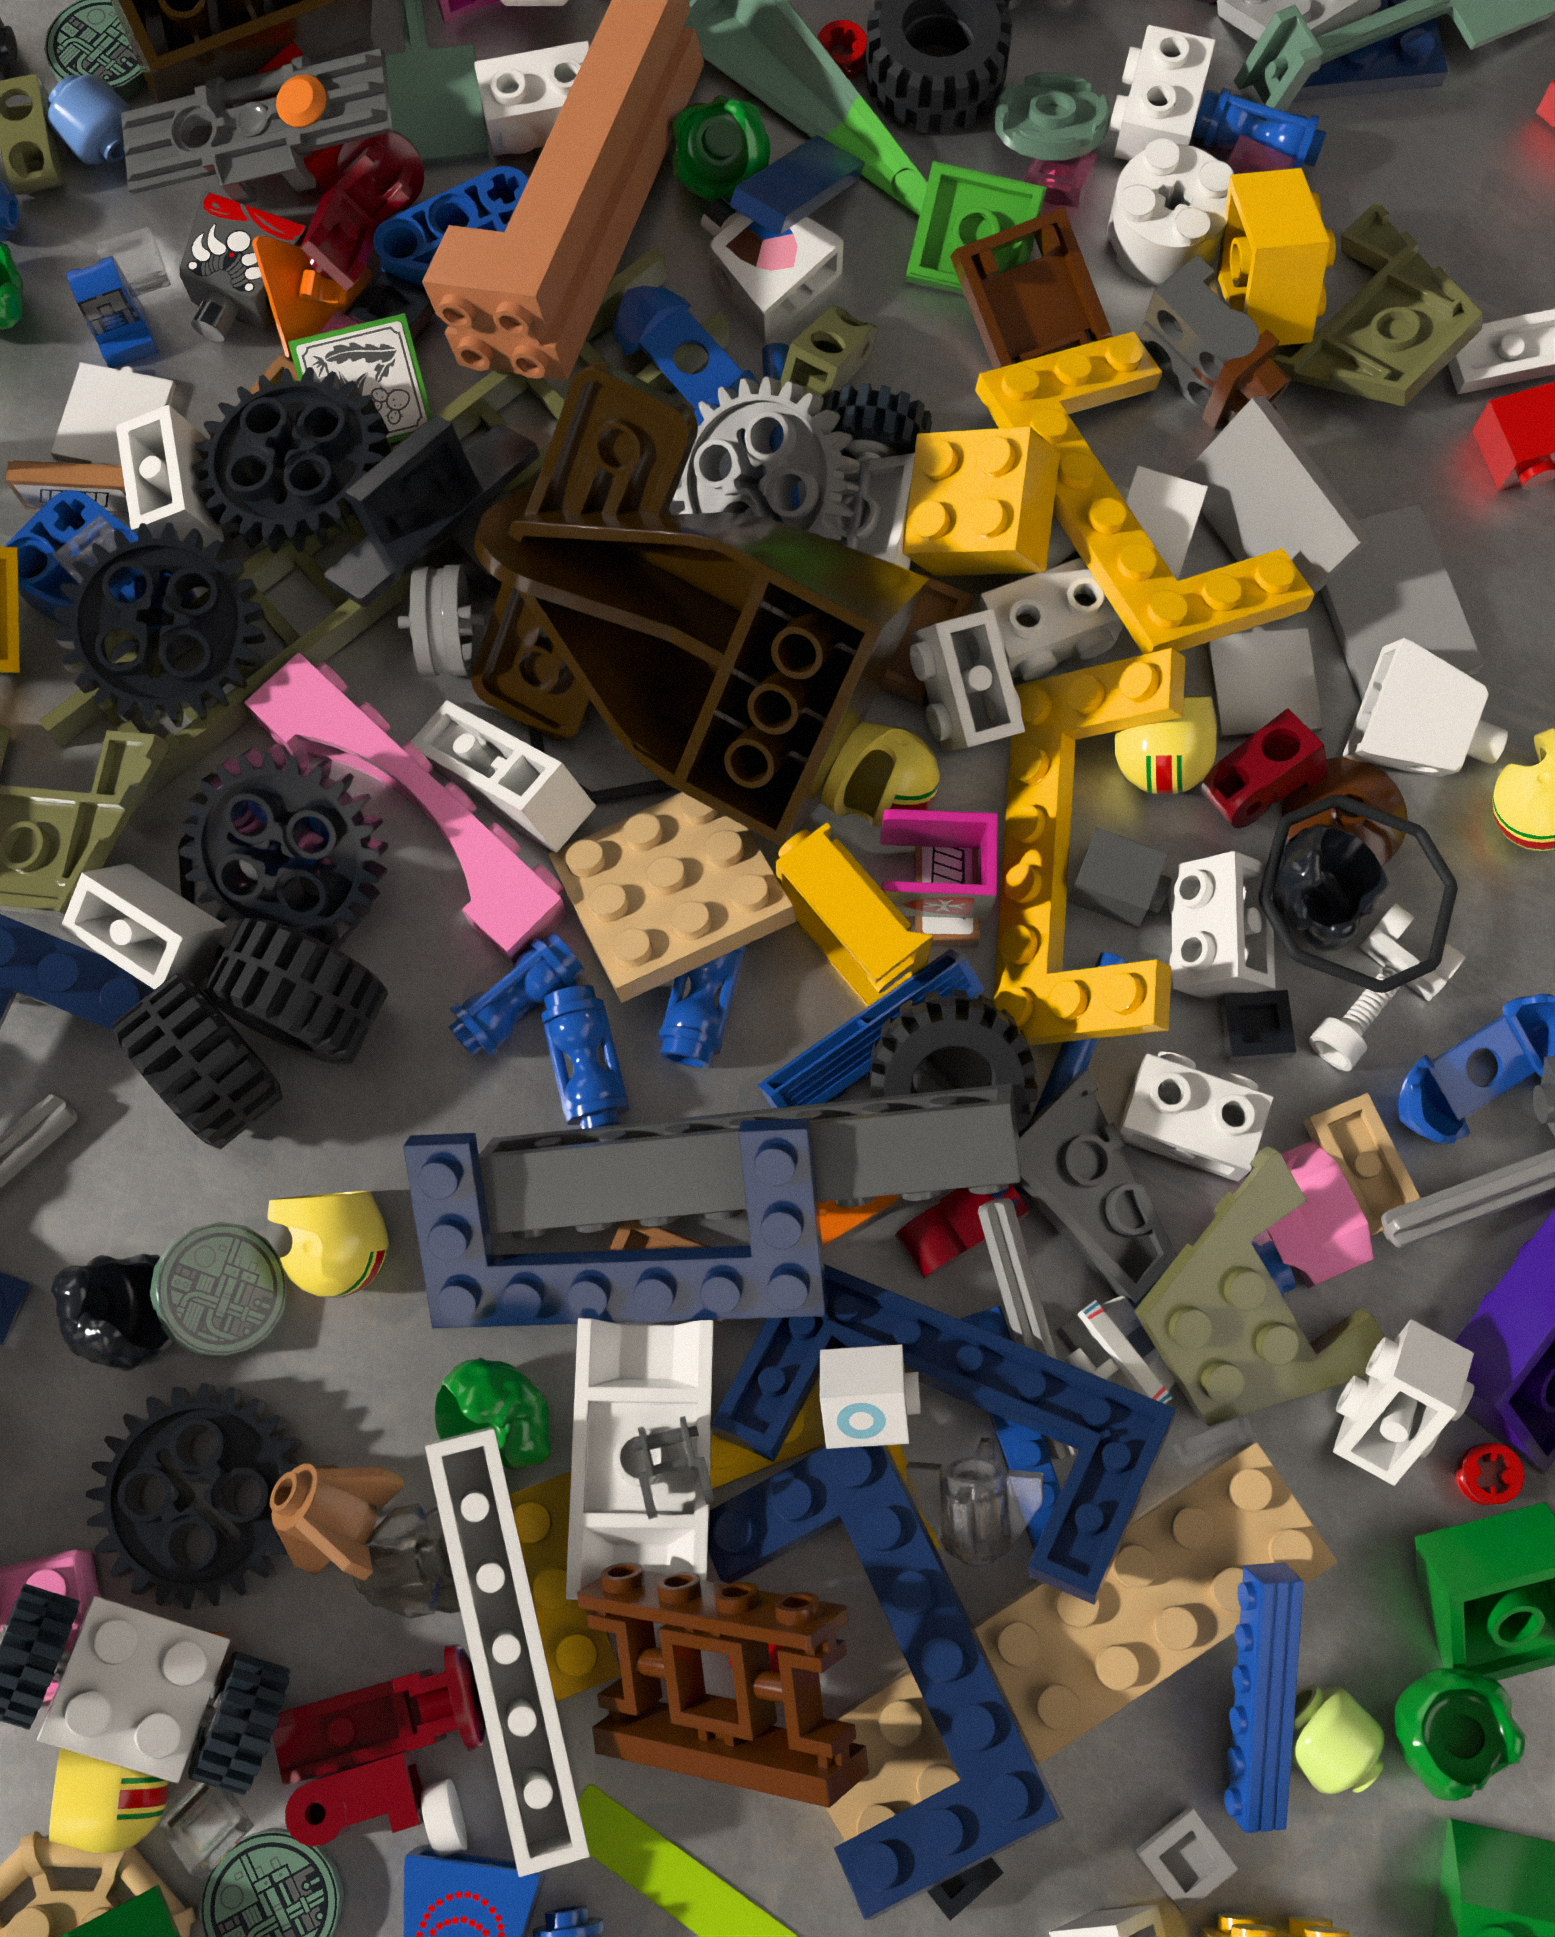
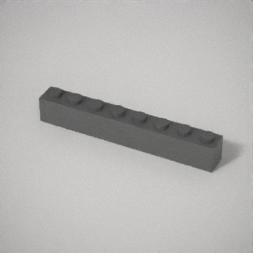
[479,1083,1022,1239]

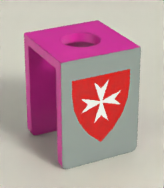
[880,809,997,919]

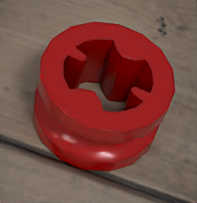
[817,20,867,80]
[1454,1442,1525,1505]

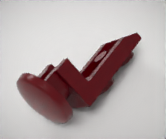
[301,129,424,291]
[272,1644,486,1786]

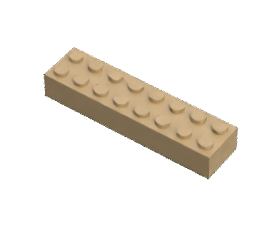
[825,1442,1338,1841]

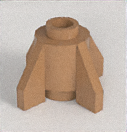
[270,1463,404,1581]

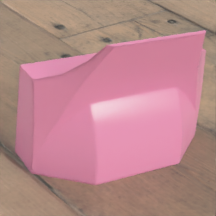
[1250,1140,1373,1289]

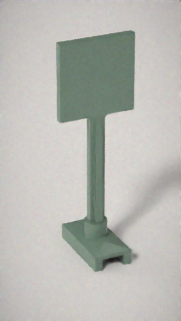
[385,0,489,165]
[1233,0,1555,121]

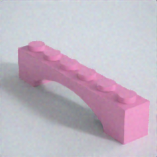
[244,652,568,967]

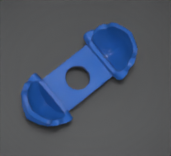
[613,285,760,452]
[1398,994,1555,1144]

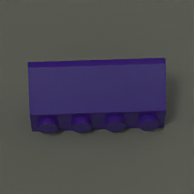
[1453,1208,1555,1474]

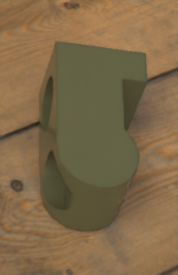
[0,73,65,195]
[780,305,878,413]

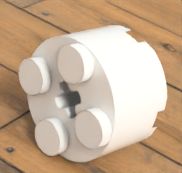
[1107,138,1234,286]

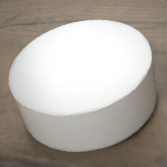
[421,1779,467,1858]

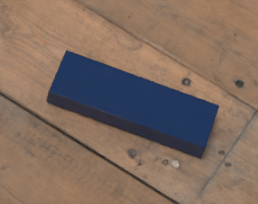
[730,135,865,235]

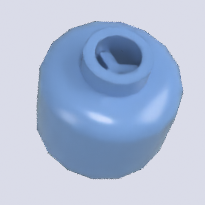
[47,75,133,165]

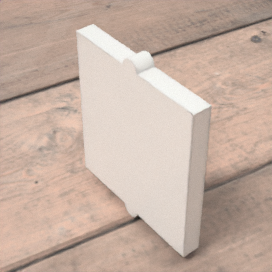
[51,362,176,466]
[1207,626,1323,740]

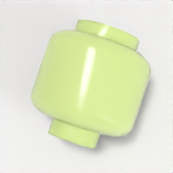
[1291,1684,1385,1794]

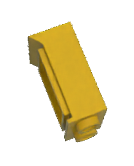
[776,822,934,1007]

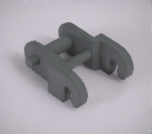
[632,1416,715,1519]

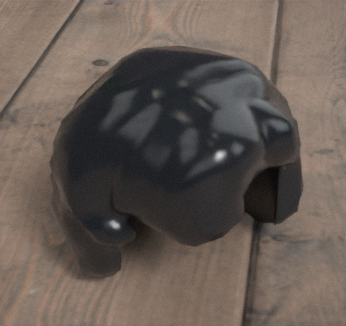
[1272,823,1390,952]
[51,1254,175,1371]

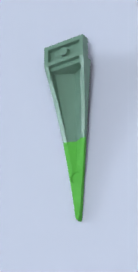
[683,0,928,217]

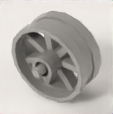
[398,564,486,677]

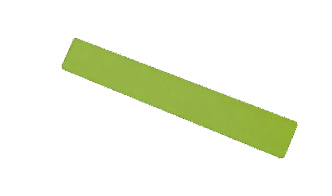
[577,1784,799,1937]

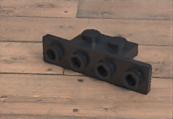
[325,414,540,607]

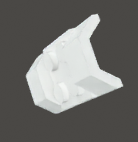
[566,1318,714,1600]

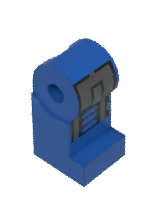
[66,256,160,369]

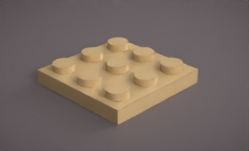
[548,792,797,1003]

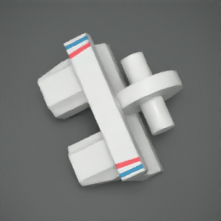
[1057,1296,1176,1404]

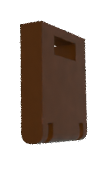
[950,207,1113,369]

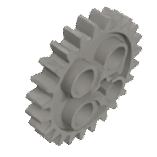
[672,377,859,540]

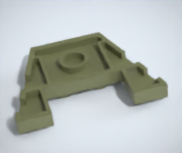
[1272,202,1483,407]
[0,724,169,917]
[1134,1146,1385,1426]

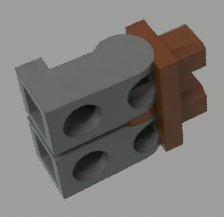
[1138,254,1291,430]

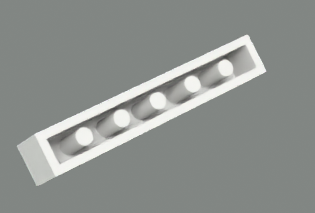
[425,1427,590,1877]

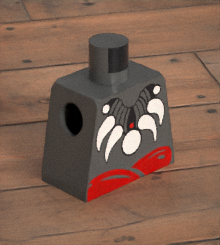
[180,191,308,342]

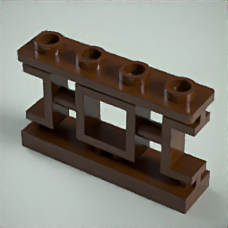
[577,1563,869,1808]

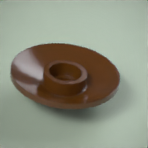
[1282,757,1408,866]

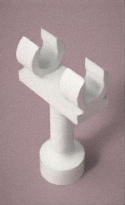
[1309,903,1466,1071]

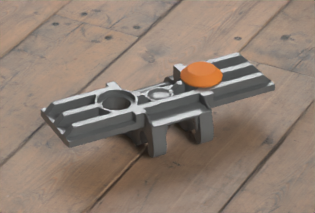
[121,48,393,204]

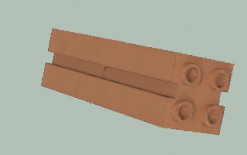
[422,0,705,381]

